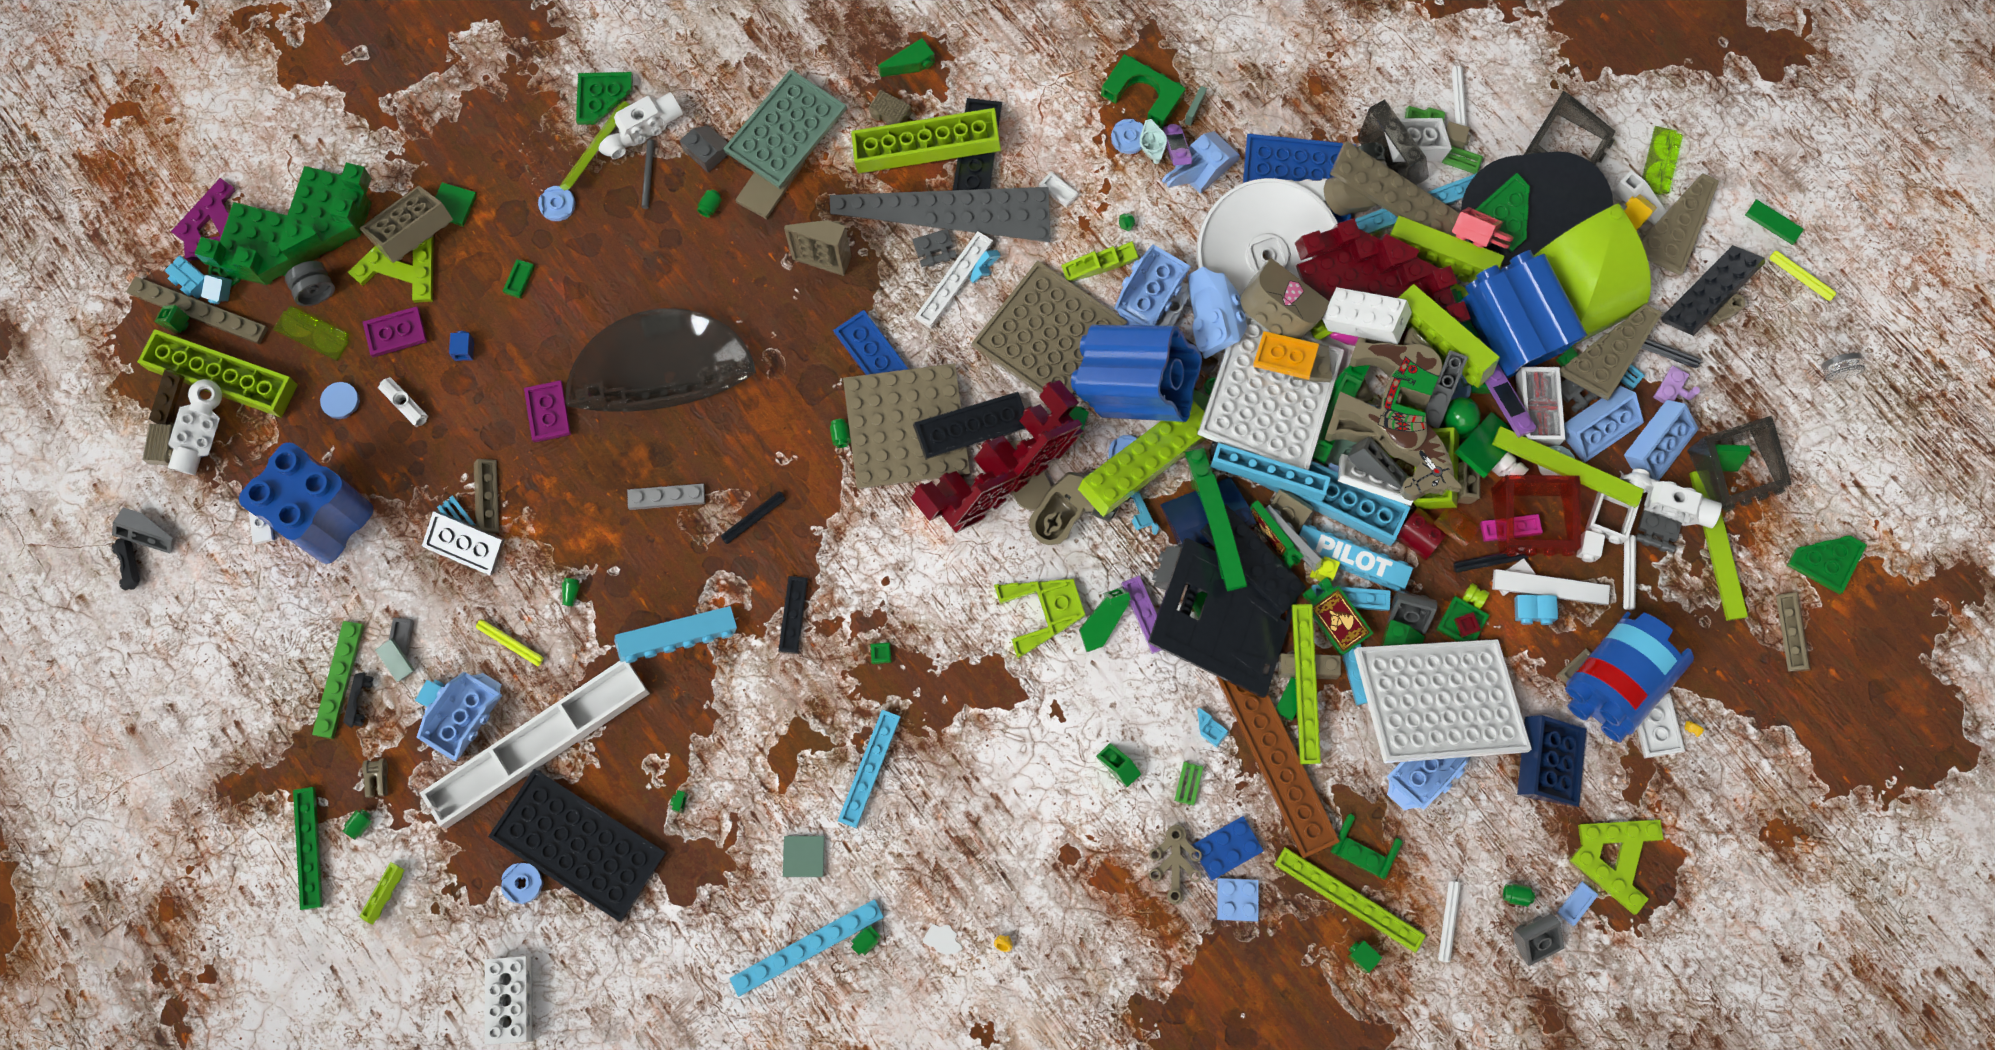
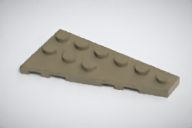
[1641,173,1719,275]
[1560,304,1663,401]

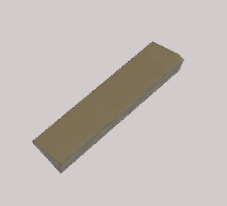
[474,459,499,534]
[1776,592,1811,672]

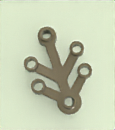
[1149,825,1202,905]

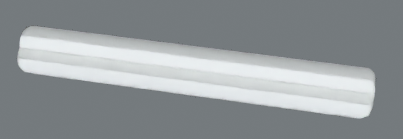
[1452,66,1467,126]
[1623,535,1636,610]
[1438,881,1461,963]

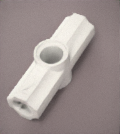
[1156,282,1190,326]
[378,377,428,427]

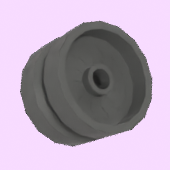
[285,261,335,306]

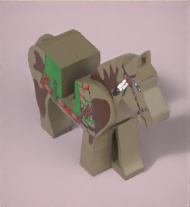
[1325,327,1461,501]

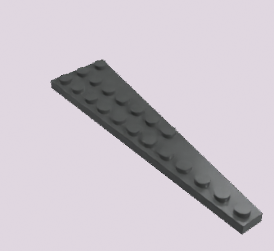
[830,187,1050,243]

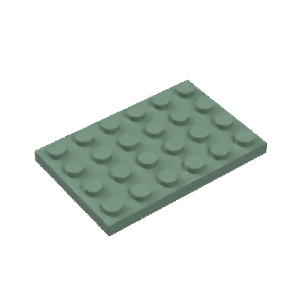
[723,69,847,189]

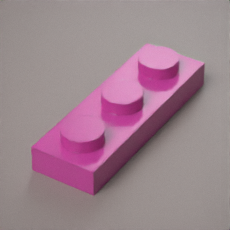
[1480,514,1543,542]

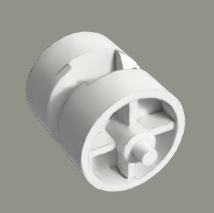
[1492,452,1529,488]

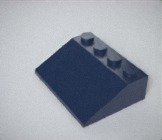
[1160,477,1256,547]
[1517,715,1587,807]

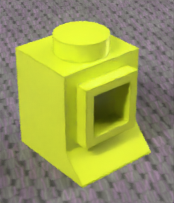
[1309,556,1340,582]

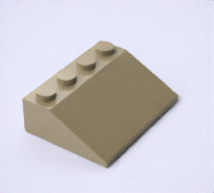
[360,186,453,263]
[784,220,852,276]

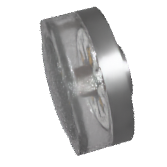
[1822,353,1866,381]

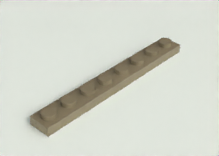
[126,276,268,345]

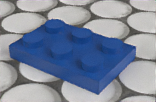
[1192,816,1263,881]

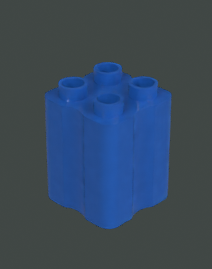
[1461,250,1587,379]
[1071,324,1202,422]
[239,443,374,564]

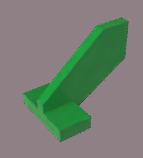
[1079,587,1131,652]

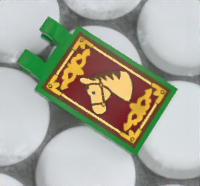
[1250,500,1304,570]
[1302,577,1374,656]

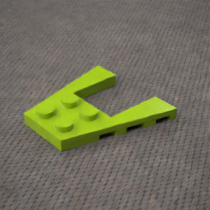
[994,579,1086,658]

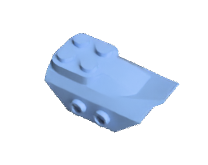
[1114,244,1191,326]
[1188,267,1247,359]
[417,672,502,762]
[1387,757,1471,810]

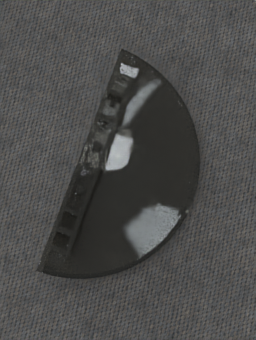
[566,308,756,412]

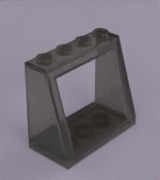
[1524,91,1616,168]
[1357,99,1429,185]
[1687,416,1792,512]

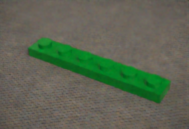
[293,787,323,911]

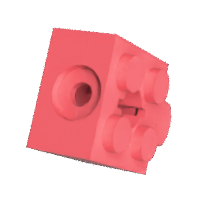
[1452,207,1514,249]

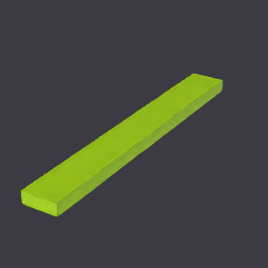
[1492,426,1644,508]
[1690,469,1748,621]
[1292,604,1321,764]
[1274,847,1426,953]

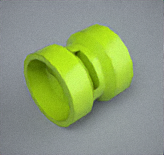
[1462,583,1489,609]

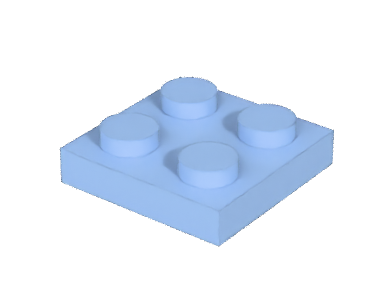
[1217,878,1258,922]

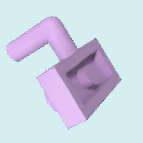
[1653,365,1700,404]

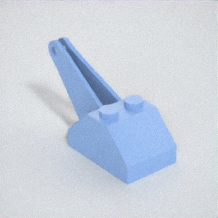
[1162,131,1240,194]

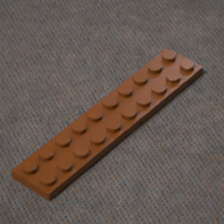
[1216,676,1340,859]

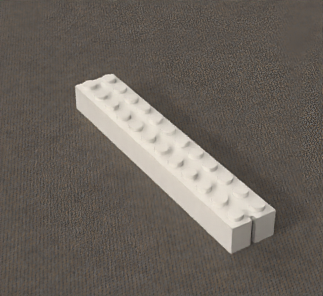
[420,661,650,829]

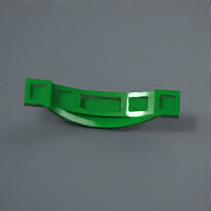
[1312,365,1370,464]

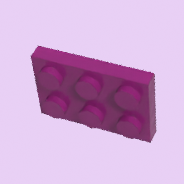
[363,306,427,357]
[524,380,571,442]

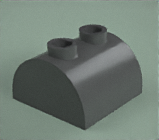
[1387,590,1437,634]
[1513,914,1565,966]

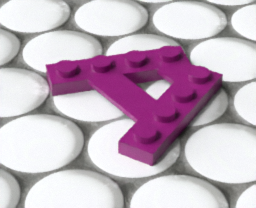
[171,178,236,261]

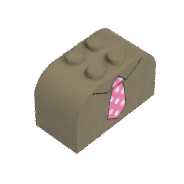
[1240,257,1330,340]

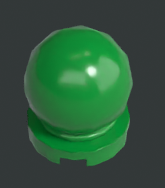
[1439,397,1481,441]

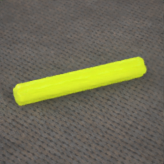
[1769,250,1836,301]
[476,619,544,666]

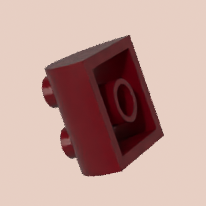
[1396,507,1450,561]

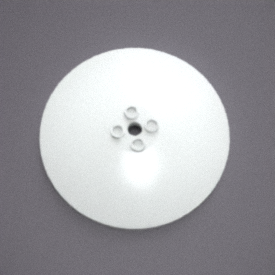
[1197,178,1338,310]

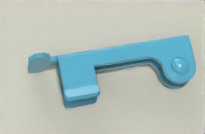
[1131,491,1159,535]

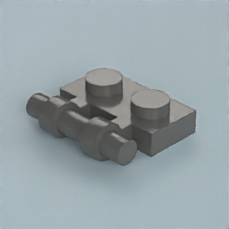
[912,229,957,267]
[1561,379,1599,412]
[1636,510,1682,553]

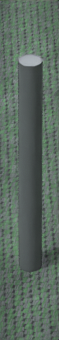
[641,140,654,209]

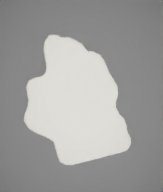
[923,924,962,955]

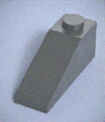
[1348,436,1408,489]
[112,507,173,554]

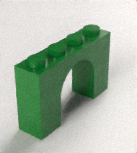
[1101,54,1186,130]

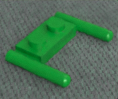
[1330,814,1403,880]

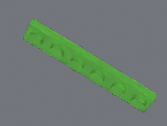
[312,621,364,739]

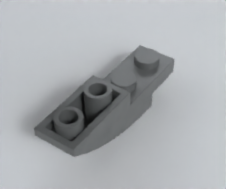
[1425,350,1468,428]

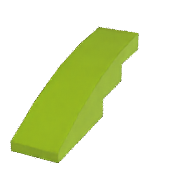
[1061,241,1140,282]

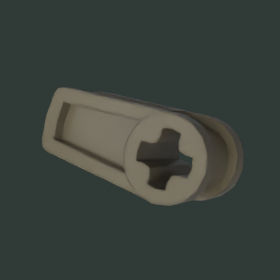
[1709,294,1746,327]
[362,758,388,798]

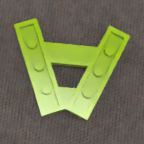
[348,235,434,303]
[1569,820,1663,915]

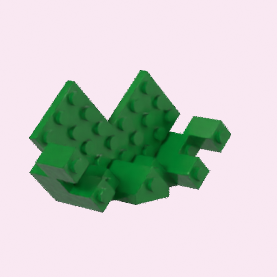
[195,162,372,285]

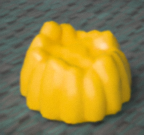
[1684,720,1705,737]
[994,935,1013,952]

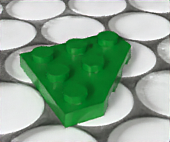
[576,72,633,125]
[1475,173,1530,252]
[1786,535,1867,595]

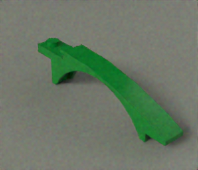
[1185,448,1247,591]

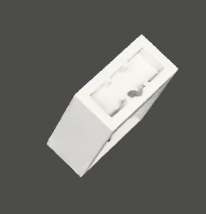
[1585,492,1641,544]

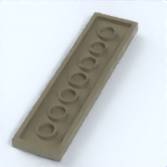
[1330,141,1460,237]

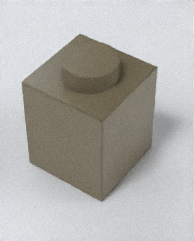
[1445,121,1471,149]

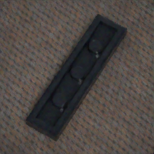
[778,576,808,654]

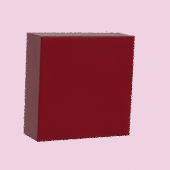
[1454,612,1481,638]

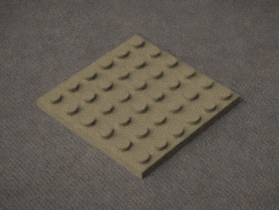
[971,260,1127,395]
[843,363,970,489]

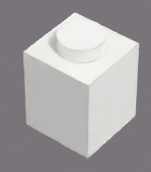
[1576,530,1605,562]

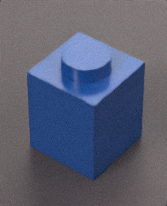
[449,331,474,361]

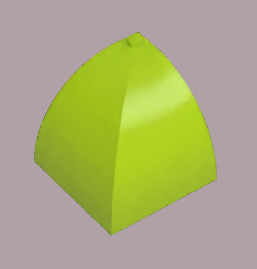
[1534,203,1651,347]

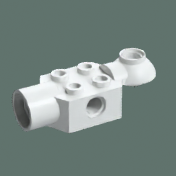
[599,92,683,159]
[168,379,222,475]
[1622,468,1722,529]

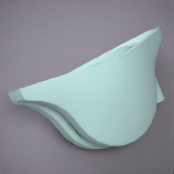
[1140,119,1167,164]

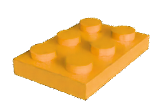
[1253,331,1319,380]

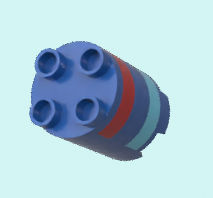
[1565,611,1694,743]

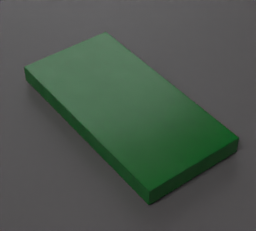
[1454,412,1514,478]

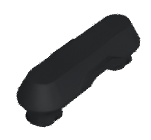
[112,538,140,591]
[343,672,374,728]

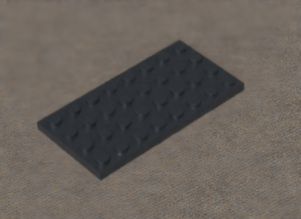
[488,769,667,923]

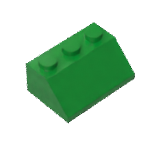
[1380,620,1425,646]

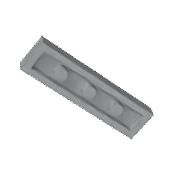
[627,484,705,510]
[1265,505,1321,572]

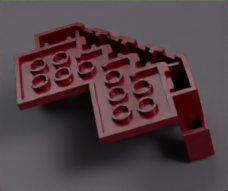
[1295,218,1470,345]
[911,380,1083,533]

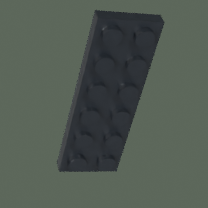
[953,98,1002,190]
[1661,245,1765,336]
[913,392,1026,460]
[1199,504,1307,615]

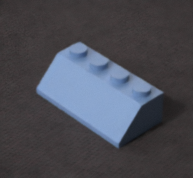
[1564,386,1644,463]
[1624,400,1699,481]

